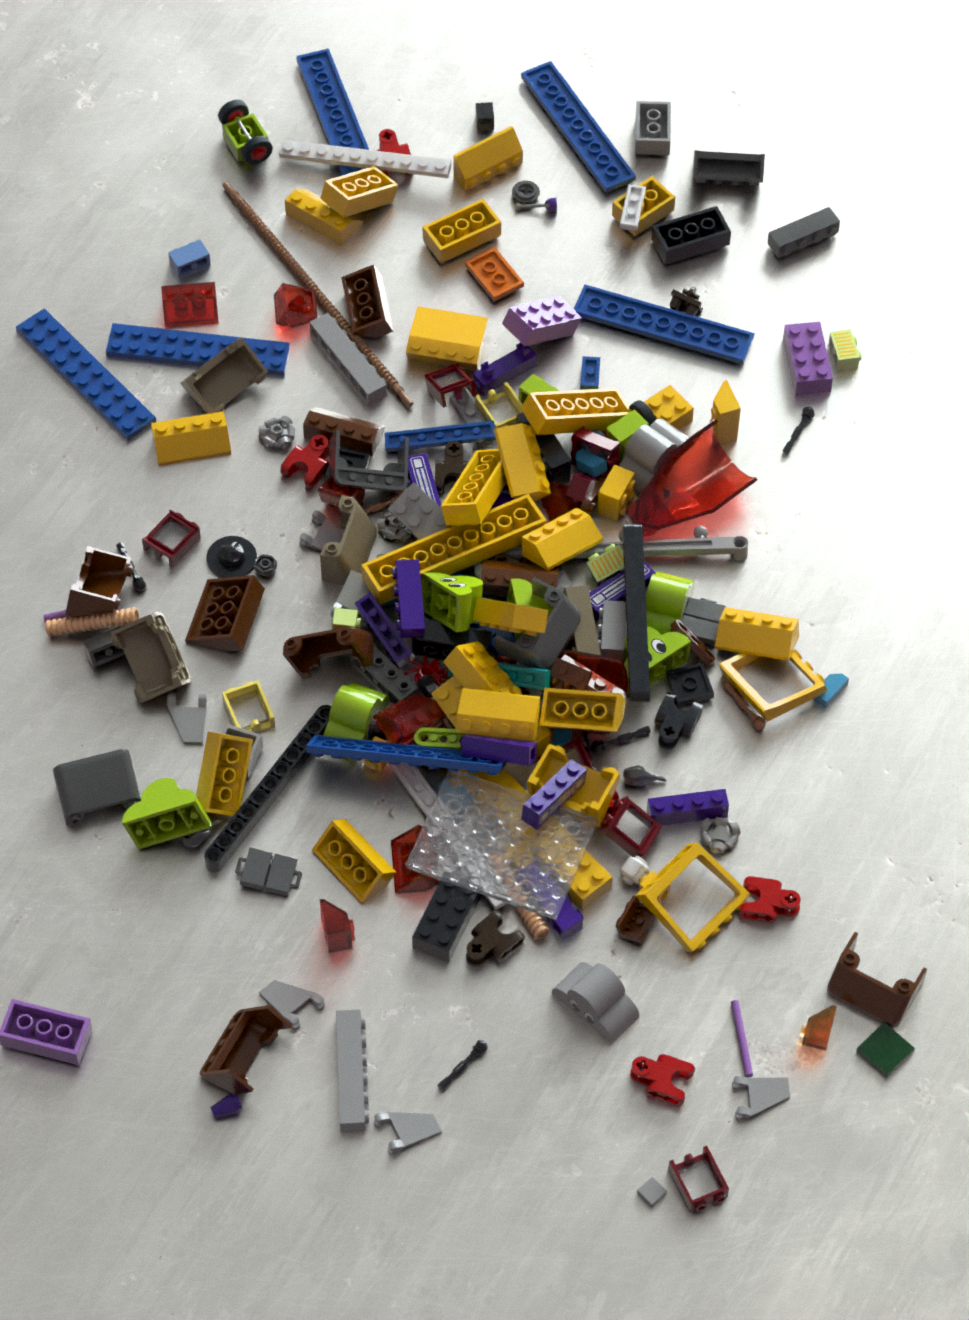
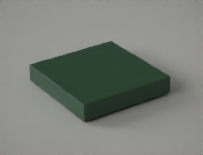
[856,1022,915,1077]

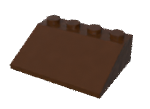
[185,575,265,651]

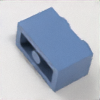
[168,240,211,278]

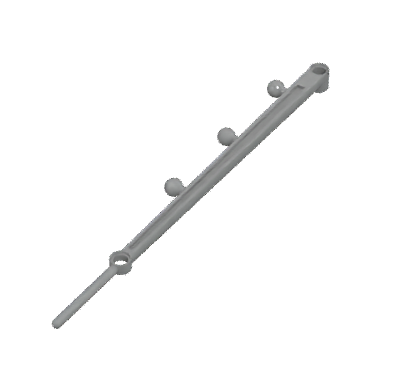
[376,525,748,561]

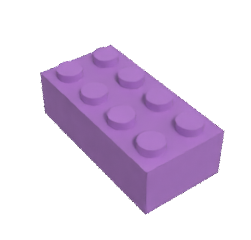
[502,296,581,346]
[783,321,833,395]
[0,999,92,1065]

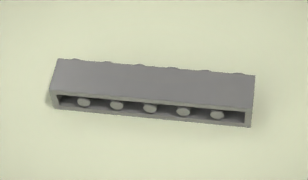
[309,313,388,405]
[336,1010,369,1132]

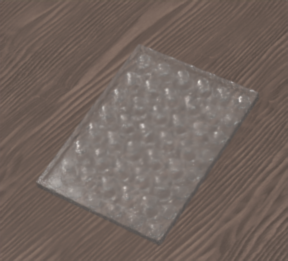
[406,770,598,920]

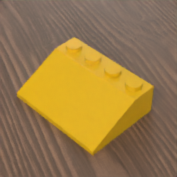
[406,306,488,370]

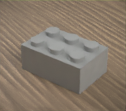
[635,101,671,155]
[388,482,453,540]
[598,600,626,671]

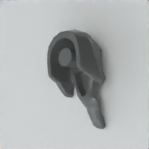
[623,765,667,787]
[181,819,221,847]

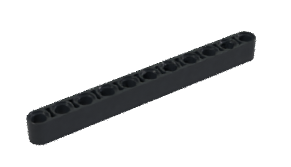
[623,524,650,702]
[204,705,331,872]

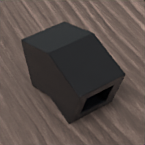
[417,675,438,699]

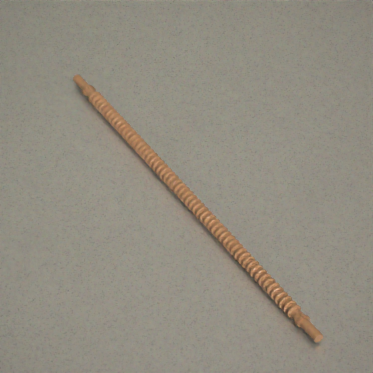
[222,182,414,407]

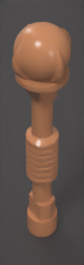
[364,491,404,514]
[724,682,766,730]

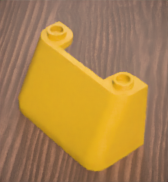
[527,744,620,827]

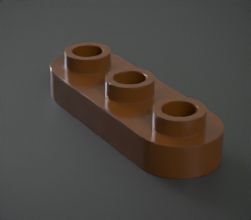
[580,477,606,514]
[670,619,716,666]

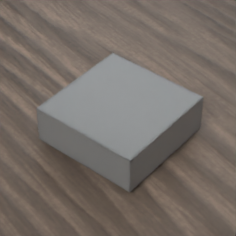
[637,1177,667,1207]

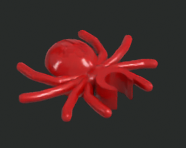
[405,655,448,687]

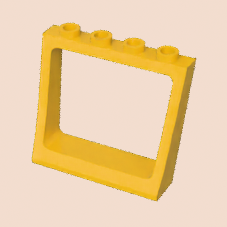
[718,649,827,722]
[635,842,750,952]

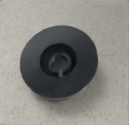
[206,536,257,578]

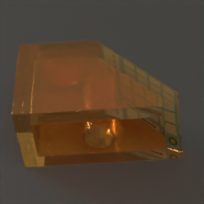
[800,1005,837,1051]

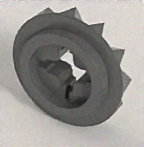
[512,181,540,205]

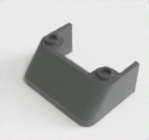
[329,430,409,492]
[495,577,581,670]

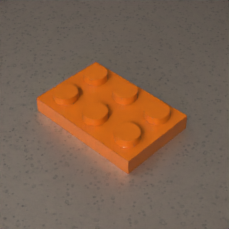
[465,247,524,302]

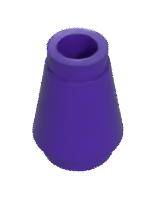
[210,1093,243,1118]

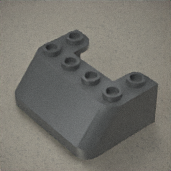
[692,150,765,186]

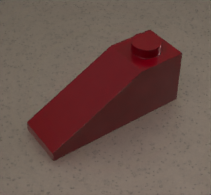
[566,472,600,504]

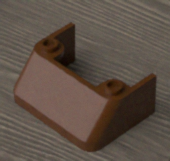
[827,932,927,1027]
[199,1005,292,1094]

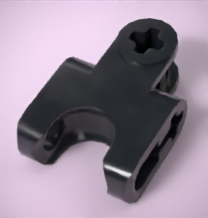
[654,692,703,750]

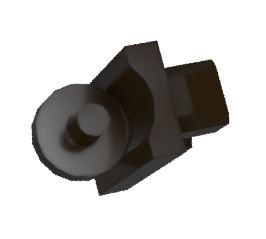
[669,286,703,316]

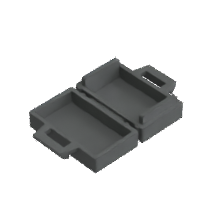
[681,597,726,646]
[235,847,302,896]

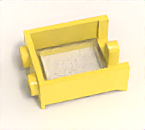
[475,382,523,428]
[222,680,275,733]

